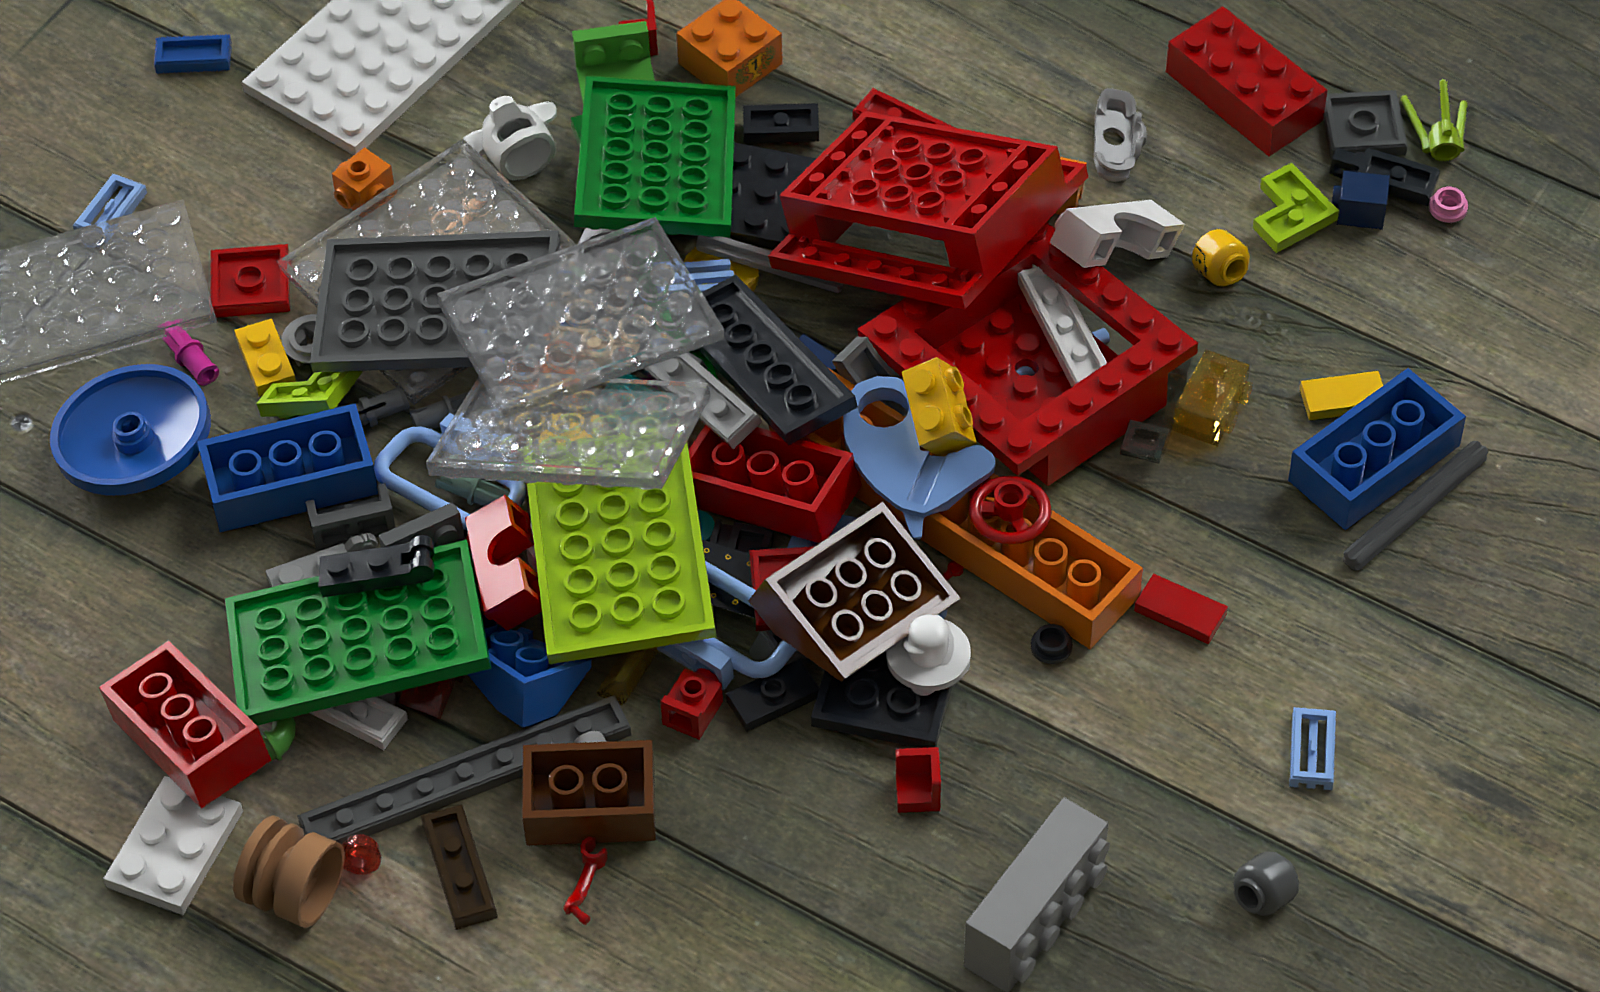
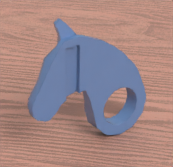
[843,376,995,540]

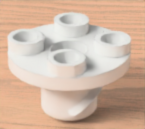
[886,615,971,696]

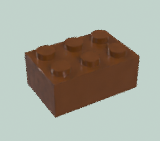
[522,740,656,846]

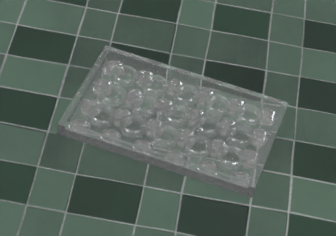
[0,199,217,384]
[438,217,724,419]
[426,372,711,490]

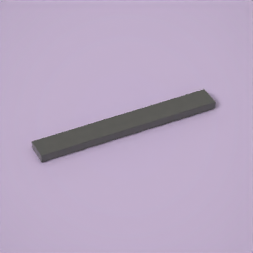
[297,695,631,845]

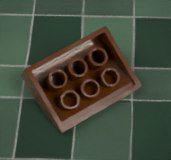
[748,502,961,682]

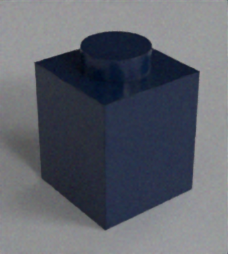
[1331,171,1390,230]

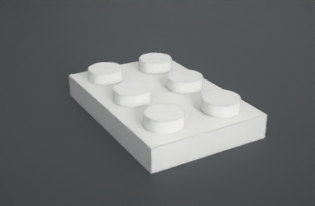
[103,776,243,915]

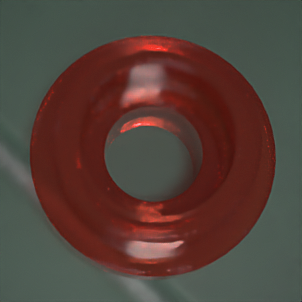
[342,835,382,875]

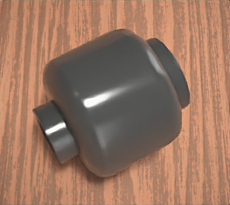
[1233,851,1299,916]

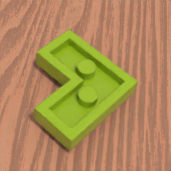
[1253,162,1339,253]
[256,371,363,419]

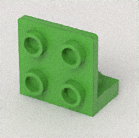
[572,21,655,103]

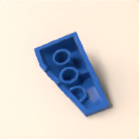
[467,613,592,728]

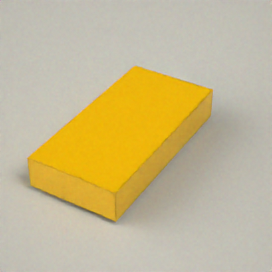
[1300,371,1383,420]

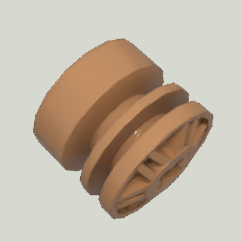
[233,815,345,928]

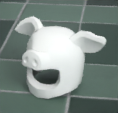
[459,96,557,180]

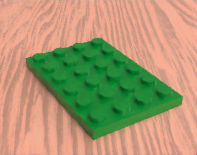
[574,76,736,237]
[225,540,491,726]

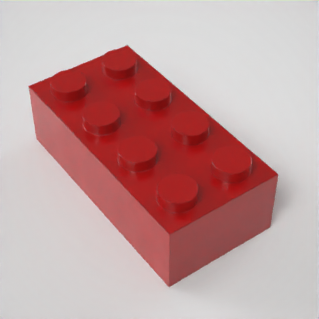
[1166,6,1328,157]
[689,425,862,543]
[99,641,272,809]

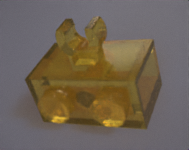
[1173,349,1253,447]

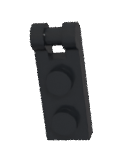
[319,535,435,598]

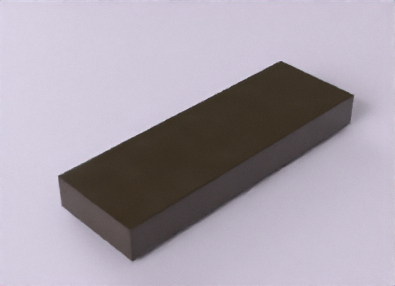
[421,804,498,930]

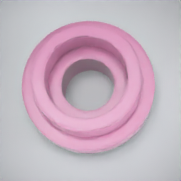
[1429,187,1468,223]

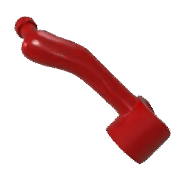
[564,837,607,925]

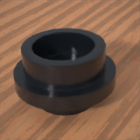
[1031,624,1073,664]

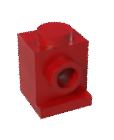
[660,668,723,740]

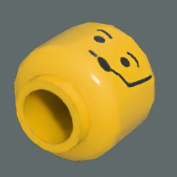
[1192,229,1250,287]

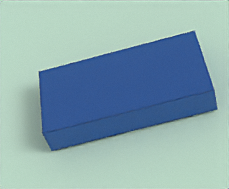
[154,34,232,74]

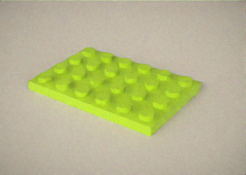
[523,427,717,664]

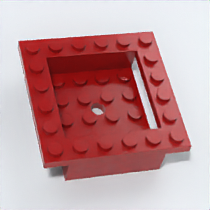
[768,111,1089,310]
[857,222,1198,486]

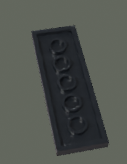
[669,274,858,445]

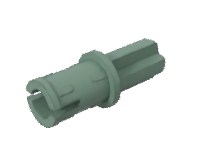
[435,463,510,506]

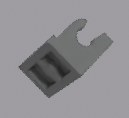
[305,483,396,551]

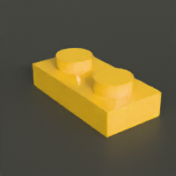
[234,318,296,396]

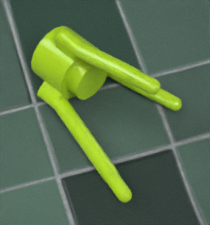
[1401,79,1467,161]

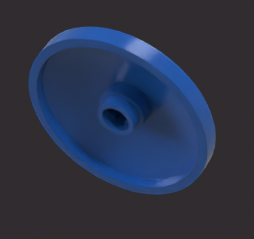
[50,364,211,496]

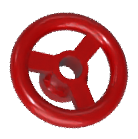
[969,476,1051,545]

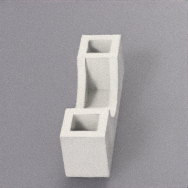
[1050,200,1185,268]

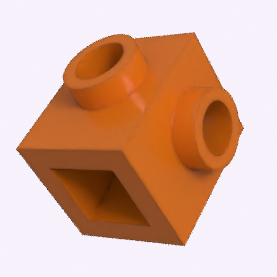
[332,147,395,217]

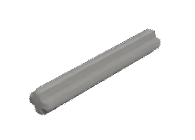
[696,235,844,293]

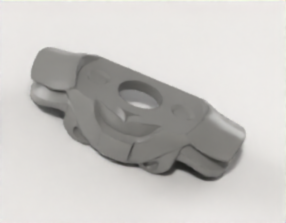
[1094,88,1147,182]

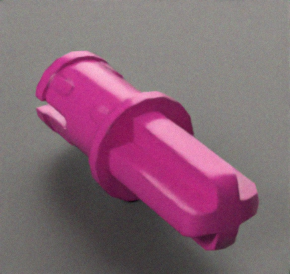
[161,323,219,386]

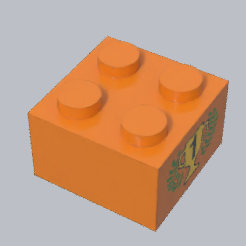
[676,0,783,98]

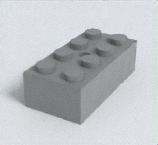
[964,797,1110,992]

